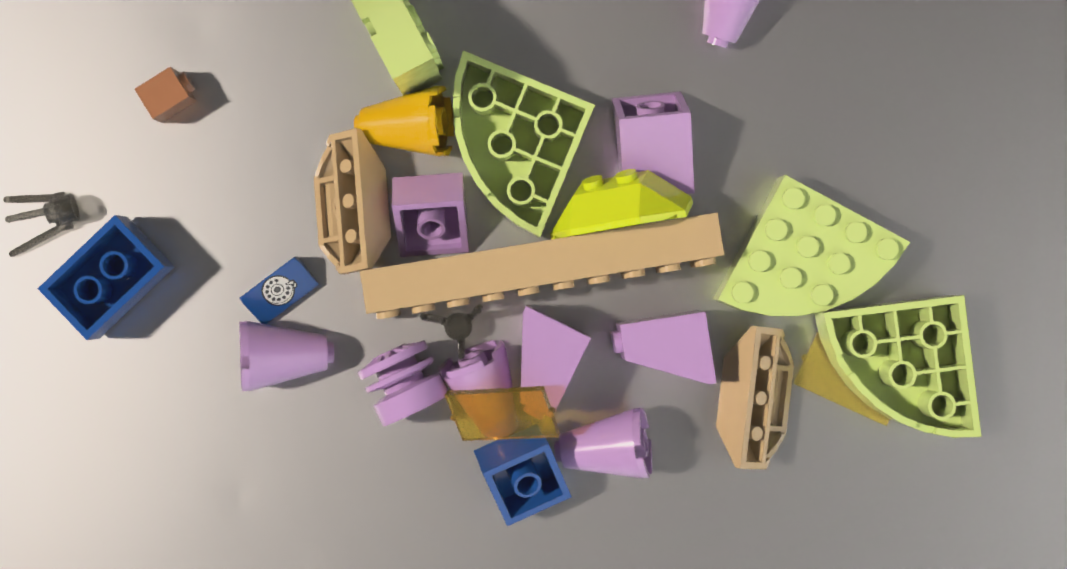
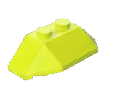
[550,169,693,240]

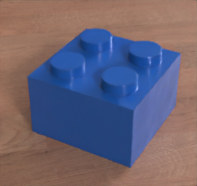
[474,422,572,526]

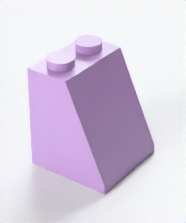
[612,91,695,194]
[520,305,591,418]
[610,310,716,384]

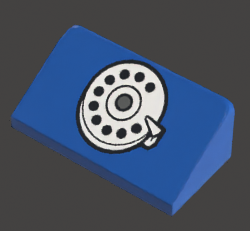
[239,256,320,324]

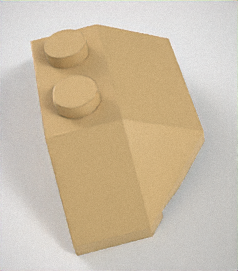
[314,128,391,275]
[716,326,794,470]

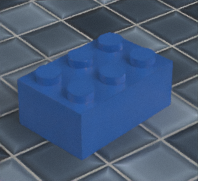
[37,215,175,340]

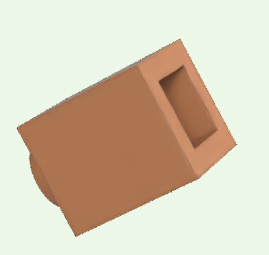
[134,67,197,123]

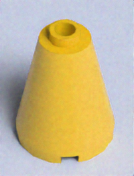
[354,86,454,157]

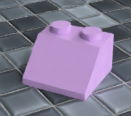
[392,172,469,257]

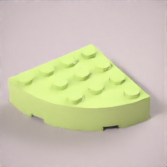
[351,0,444,95]
[453,50,595,238]
[713,175,910,316]
[814,295,982,438]

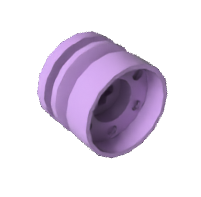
[357,340,450,426]

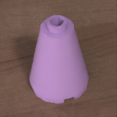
[702,0,760,48]
[239,321,334,391]
[438,340,520,440]
[554,408,652,479]

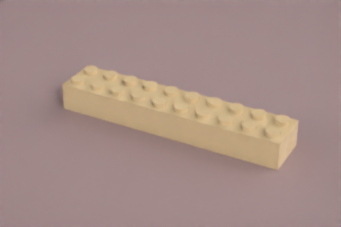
[360,212,724,319]

